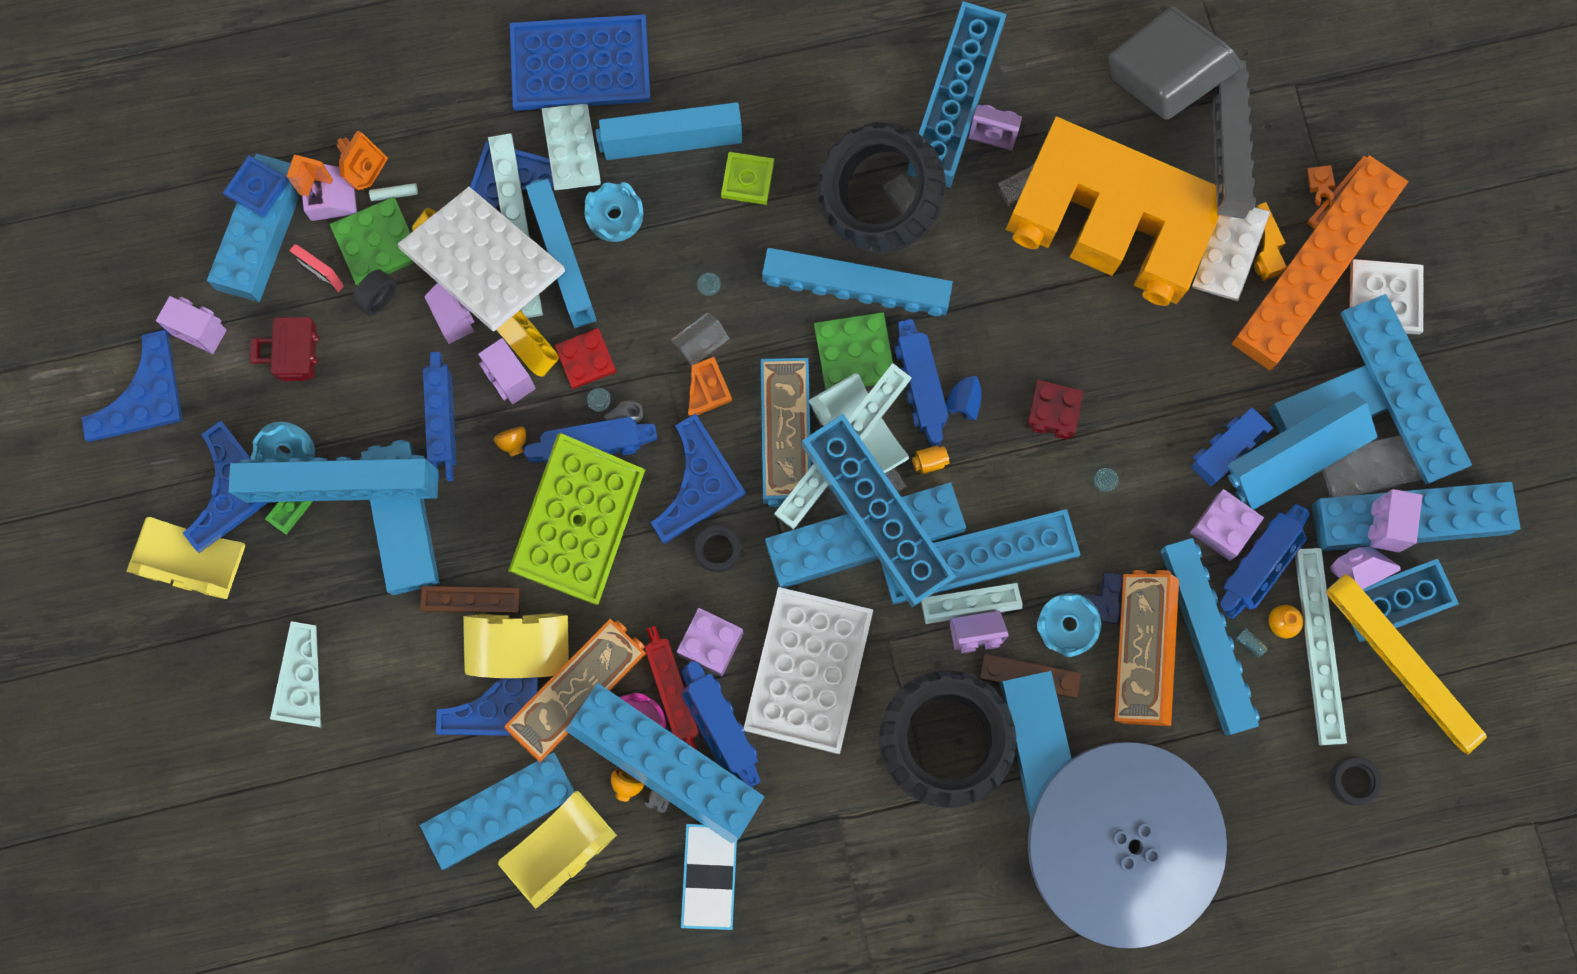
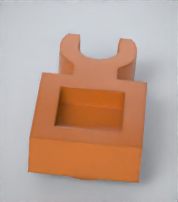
[1307,165,1335,206]

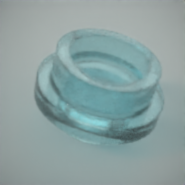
[697,273,721,296]
[587,388,611,412]
[1094,468,1118,492]

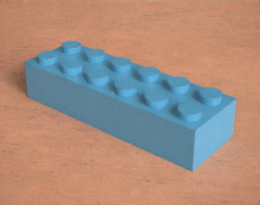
[207,154,300,302]

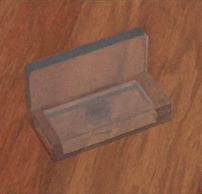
[671,313,730,366]

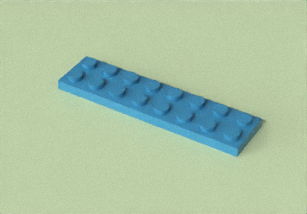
[1340,294,1472,485]
[881,509,1080,605]

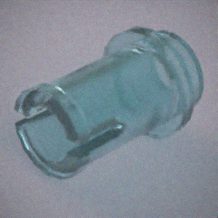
[1235,628,1269,658]

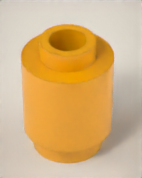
[912,445,949,475]

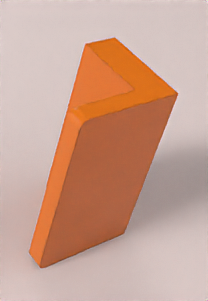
[287,155,333,197]

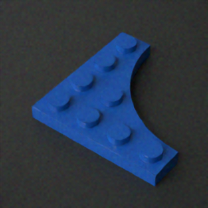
[470,142,554,209]
[81,330,183,442]
[651,414,746,544]
[183,421,269,553]
[436,677,539,736]

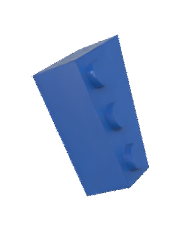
[1191,407,1273,487]

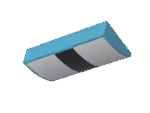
[681,824,737,930]

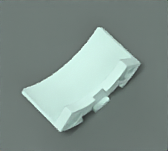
[808,373,909,473]

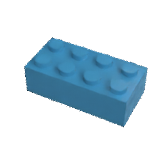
[1351,559,1459,642]

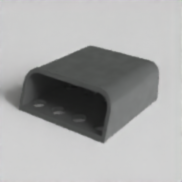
[1108,5,1244,119]

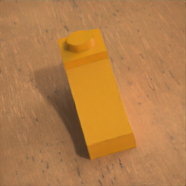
[1254,202,1286,281]

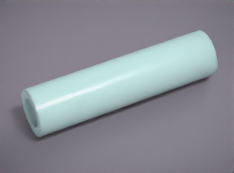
[369,183,418,201]

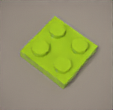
[721,152,774,205]

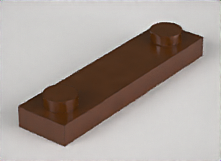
[420,586,521,614]
[979,654,1081,699]

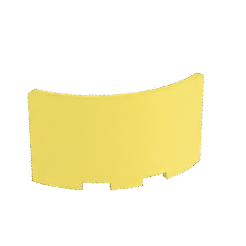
[126,517,245,599]
[463,613,569,678]
[498,791,617,909]

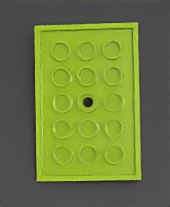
[508,433,645,605]

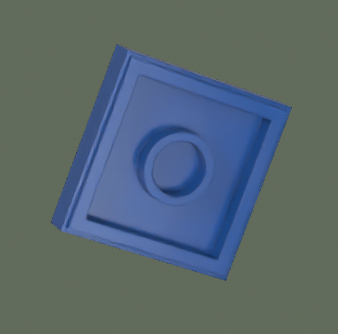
[223,155,289,218]

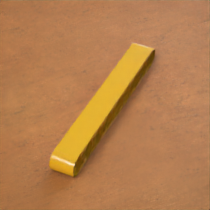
[412,208,559,377]
[1326,574,1487,755]

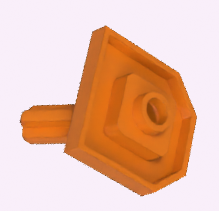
[337,131,388,190]

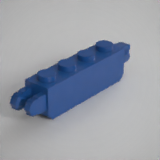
[894,319,948,447]
[423,352,457,481]
[523,417,657,465]
[1220,504,1310,619]
[681,661,761,787]

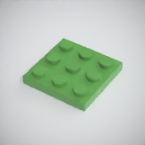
[330,197,415,286]
[814,312,893,390]

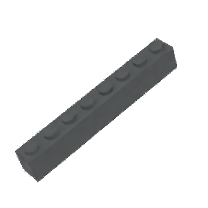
[1212,60,1256,219]

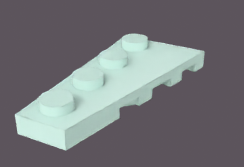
[270,622,321,728]

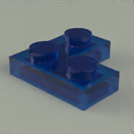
[1079,573,1124,624]

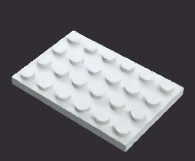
[398,187,565,332]
[744,587,873,754]

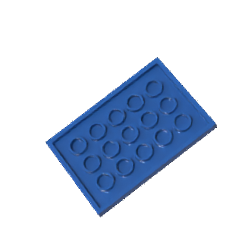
[510,14,651,111]

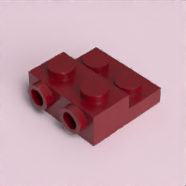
[1026,380,1084,439]

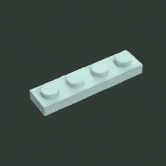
[921,583,1022,624]

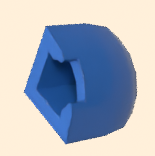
[946,376,981,420]

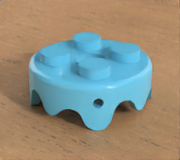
[585,182,644,242]
[251,422,315,463]
[1037,593,1101,657]

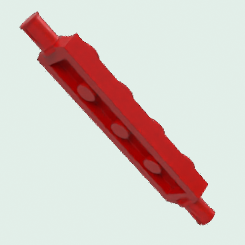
[645,626,699,750]

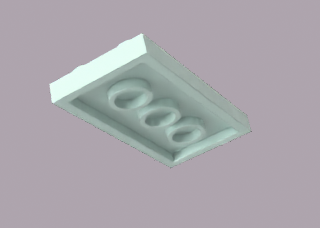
[542,104,601,190]

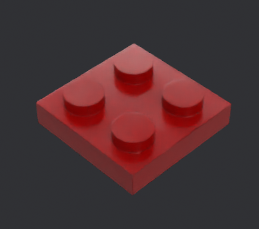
[555,328,616,389]

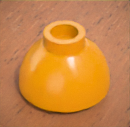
[493,426,526,456]
[1268,605,1303,639]
[611,768,644,802]

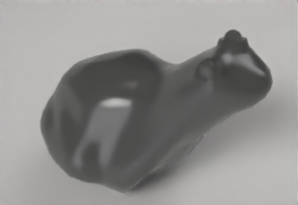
[604,399,643,424]

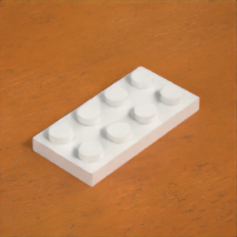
[1192,207,1270,301]

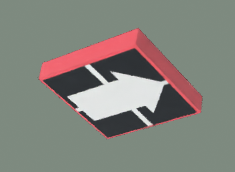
[290,244,343,292]

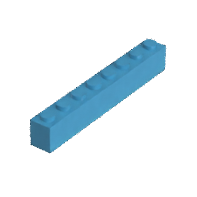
[762,248,953,316]
[1160,538,1260,736]

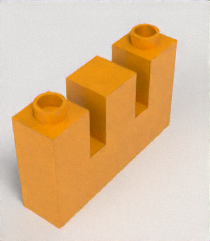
[1005,116,1220,306]

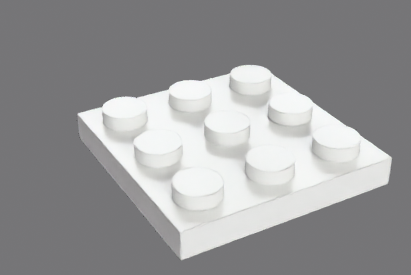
[1350,259,1423,335]

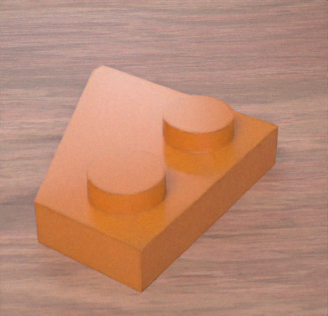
[688,357,732,417]

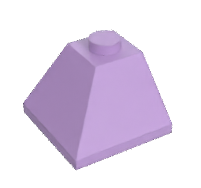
[1330,547,1400,590]

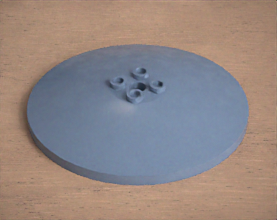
[1028,742,1227,948]

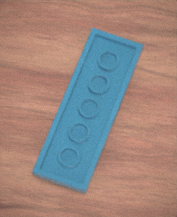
[420,752,575,870]

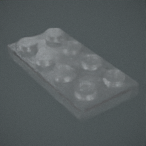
[1322,435,1423,498]

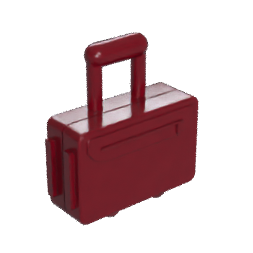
[250,317,319,381]

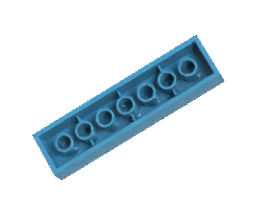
[907,1,1006,188]
[801,414,956,608]
[229,455,438,503]
[765,482,966,588]
[1311,482,1521,551]
[565,683,765,844]

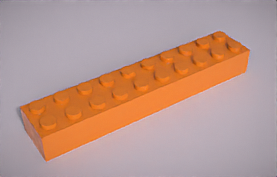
[1232,155,1409,371]

